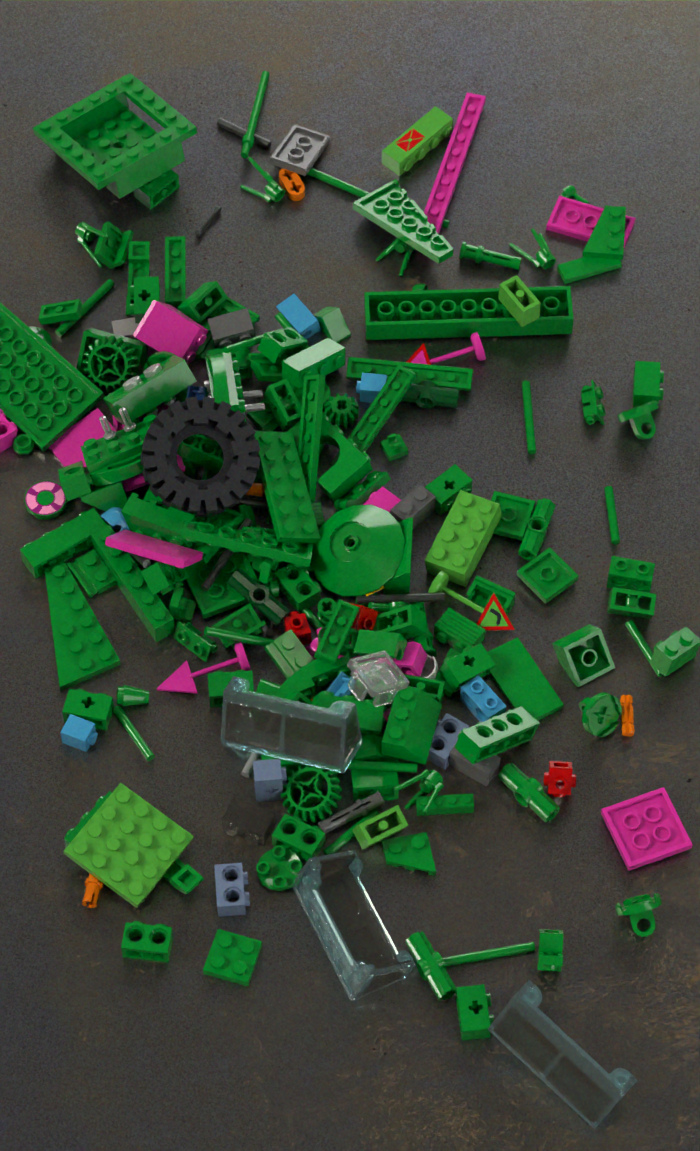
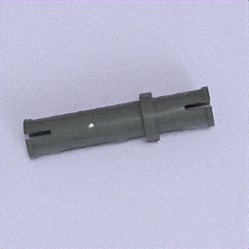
[317,791,385,835]

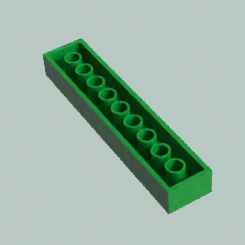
[364,286,574,340]

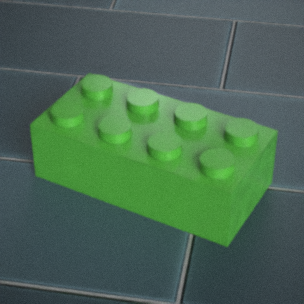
[424,490,501,587]

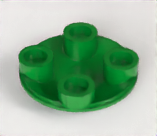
[256,845,303,891]

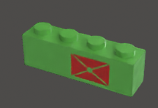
[382,106,453,176]

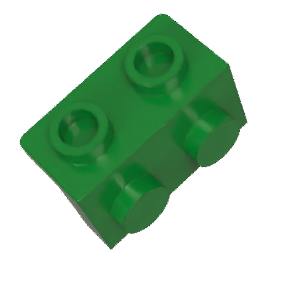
[93,221,134,269]
[212,603,266,649]

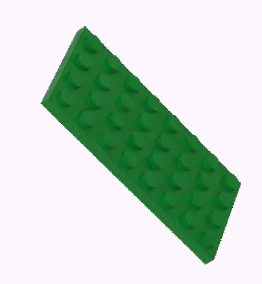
[0,303,105,452]

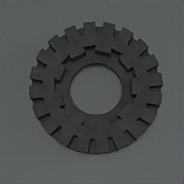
[141,396,260,517]

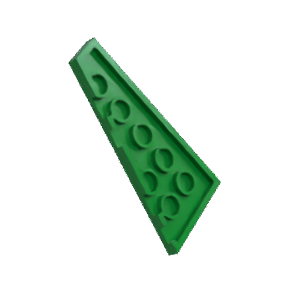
[353,179,454,264]

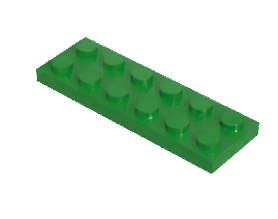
[254,431,320,543]

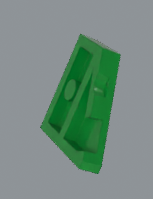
[382,832,436,876]

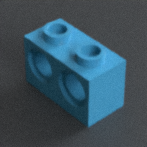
[460,675,506,722]

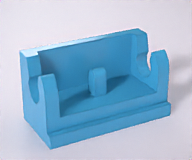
[276,294,321,339]

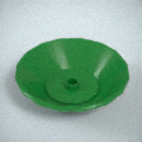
[311,505,405,596]

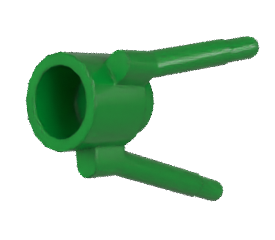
[240,157,285,203]
[75,221,108,267]
[509,228,556,270]
[376,238,414,276]
[394,769,444,813]

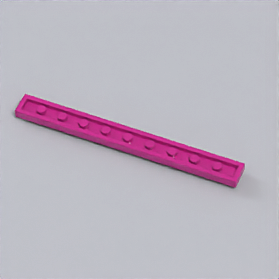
[424,92,486,234]

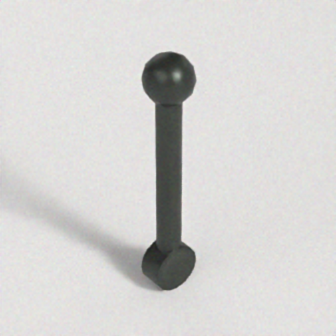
[195,206,222,237]
[266,597,284,638]

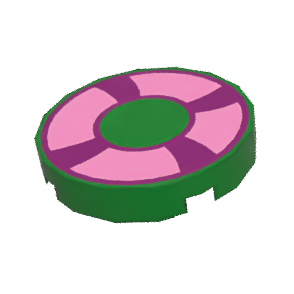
[24,480,67,520]

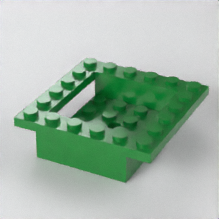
[32,73,198,199]

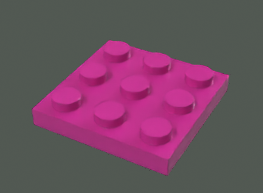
[601,787,693,871]

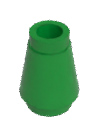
[116,684,149,707]

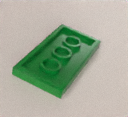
[488,637,564,721]

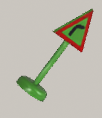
[428,570,515,630]

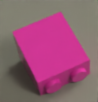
[133,300,209,365]

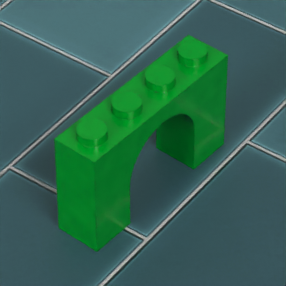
[287,412,373,502]

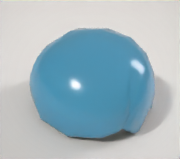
[100,507,130,531]

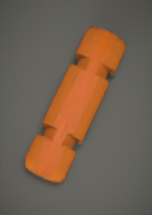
[620,695,634,737]

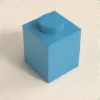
[356,373,387,403]
[60,714,98,752]

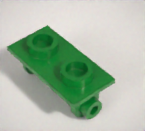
[581,380,606,425]
[173,621,218,662]

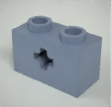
[253,759,287,802]

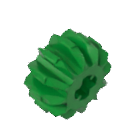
[324,393,359,429]

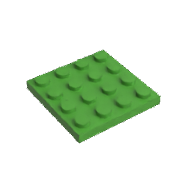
[63,783,194,908]

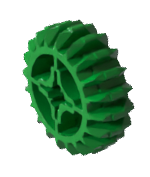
[83,335,139,392]
[281,762,342,823]

